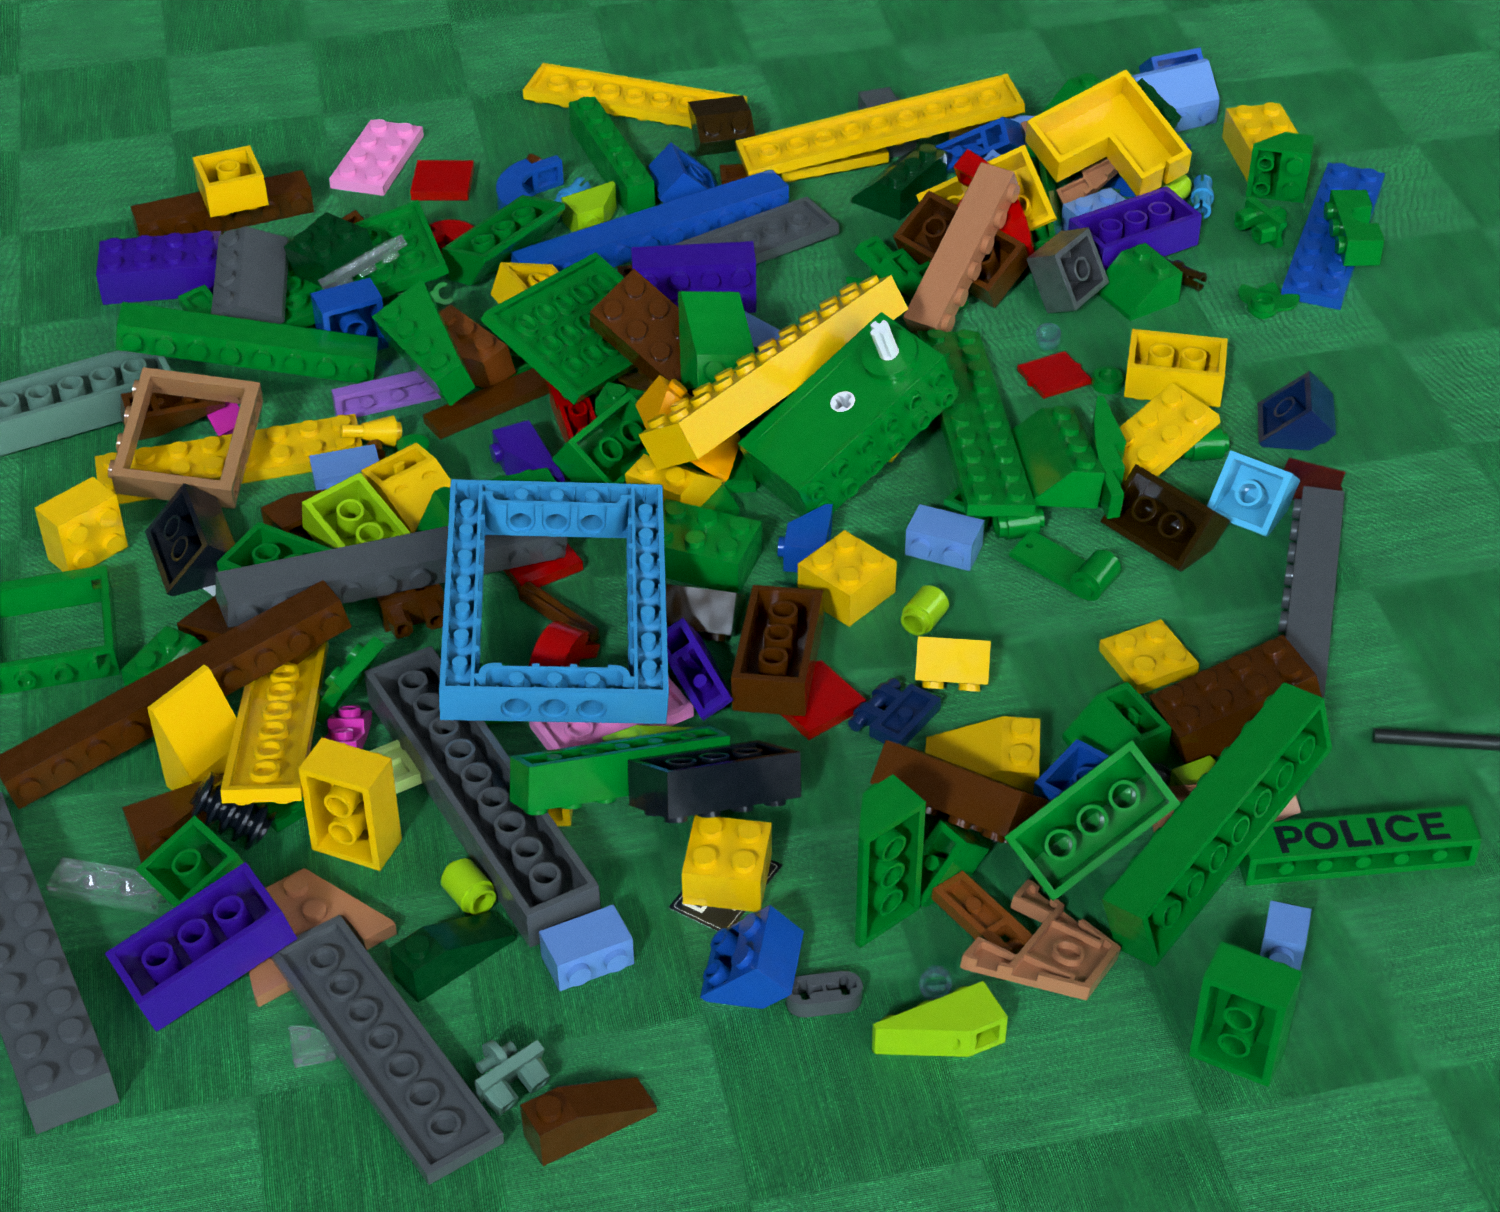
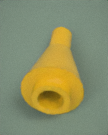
[340,415,402,447]

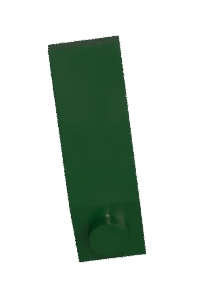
[389,912,516,1003]

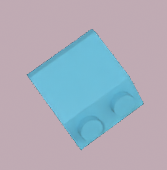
[1207,450,1300,537]

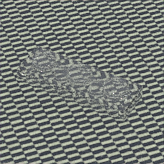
[318,234,407,290]
[46,857,167,915]

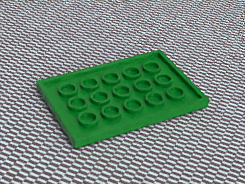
[280,200,449,327]
[481,252,636,405]

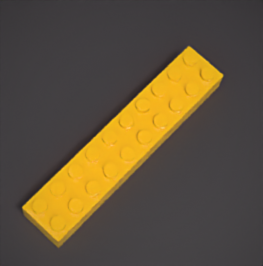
[638,275,908,470]

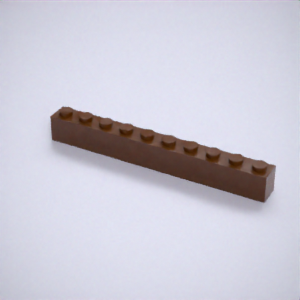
[0,580,352,809]

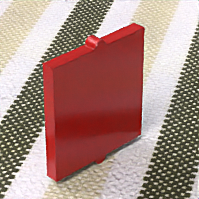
[1017,351,1092,399]

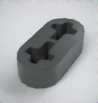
[786,971,863,1018]

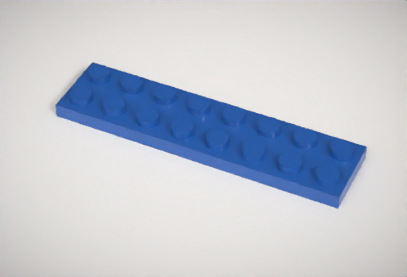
[1281,163,1385,310]

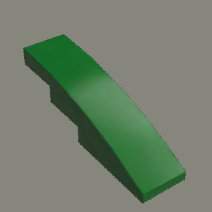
[853,235,969,312]
[1090,395,1126,519]

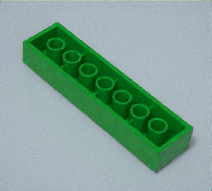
[1102,682,1332,968]

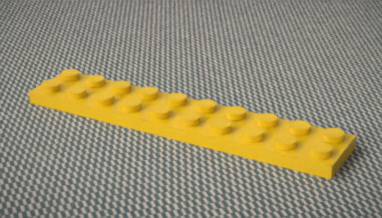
[735,73,1025,176]

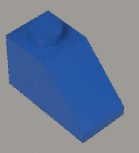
[777,504,833,572]

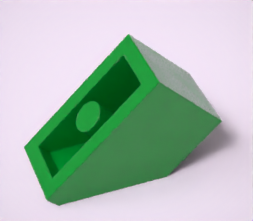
[920,820,990,907]

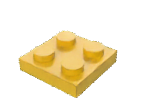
[1099,619,1199,694]

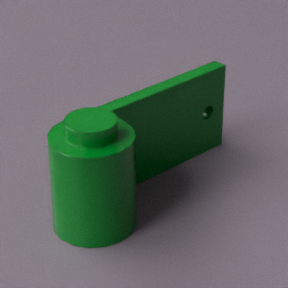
[1009,530,1122,601]

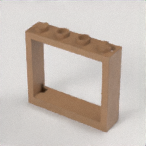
[108,367,263,509]

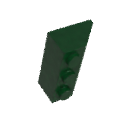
[851,143,947,221]

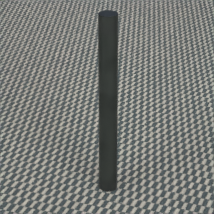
[1372,728,1500,751]

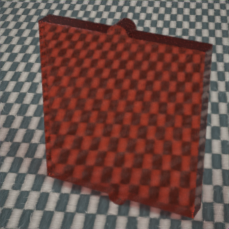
[1284,458,1346,500]

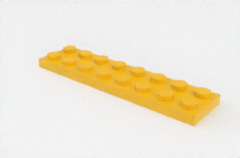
[523,63,747,129]
[95,414,363,504]
[220,641,329,805]

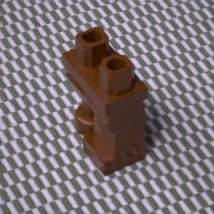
[377,583,444,639]

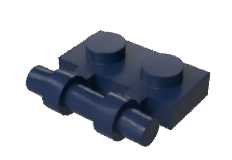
[848,678,941,746]

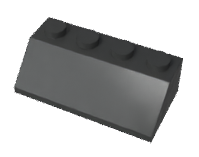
[211,226,290,324]

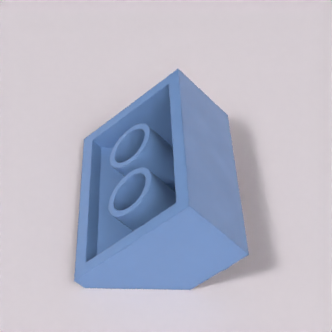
[1132,58,1220,132]

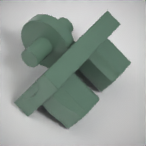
[473,1039,551,1116]

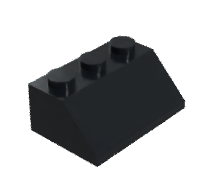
[145,483,235,596]

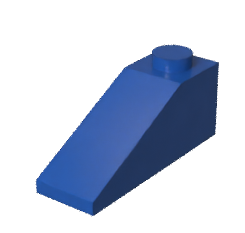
[935,117,1024,174]

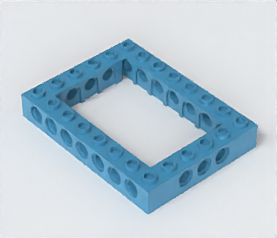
[439,479,669,724]

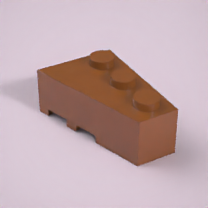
[440,304,516,388]

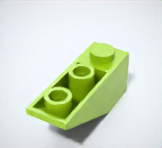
[872,981,1008,1057]

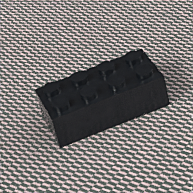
[628,740,801,823]

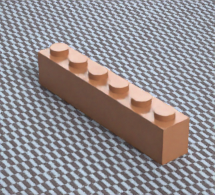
[903,162,1020,334]

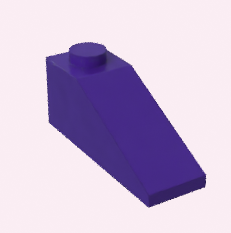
[489,420,565,482]
[667,618,733,721]

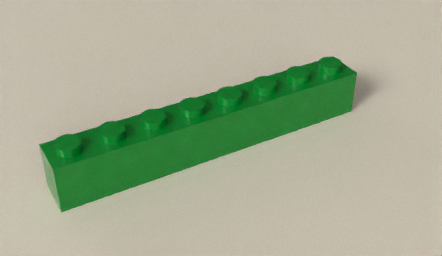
[116,302,378,383]

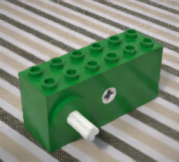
[737,312,959,516]

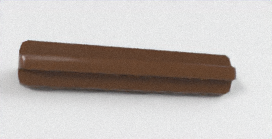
[518,582,600,642]

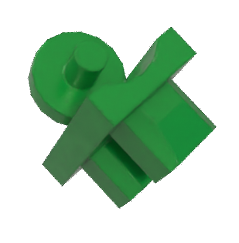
[1234,196,1288,249]

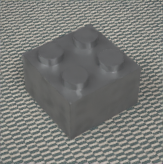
[1026,227,1109,313]

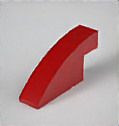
[953,149,1035,256]

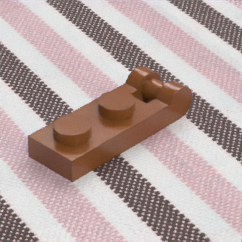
[932,870,1032,954]

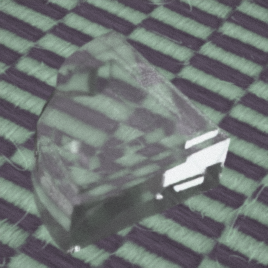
[289,1025,337,1068]

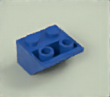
[700,905,804,1009]

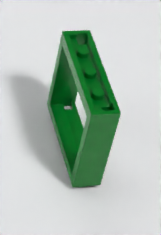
[0,565,120,695]

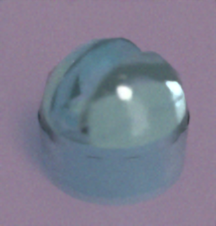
[1036,323,1061,351]
[919,965,953,1000]

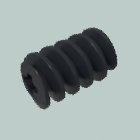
[189,771,278,851]

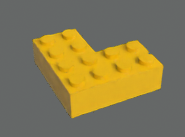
[1025,69,1192,196]

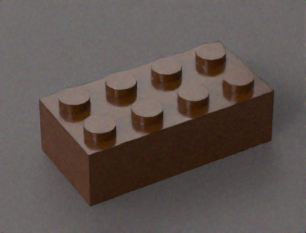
[893,191,1029,308]
[590,269,694,397]
[731,585,824,716]
[1149,635,1322,764]
[870,740,1048,844]

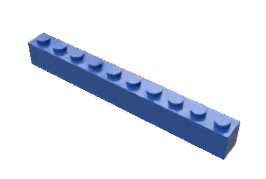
[511,170,789,271]

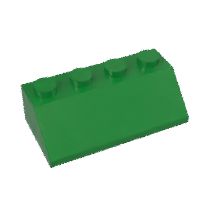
[441,195,565,286]
[1011,406,1105,509]
[1004,740,1181,901]
[855,774,926,948]

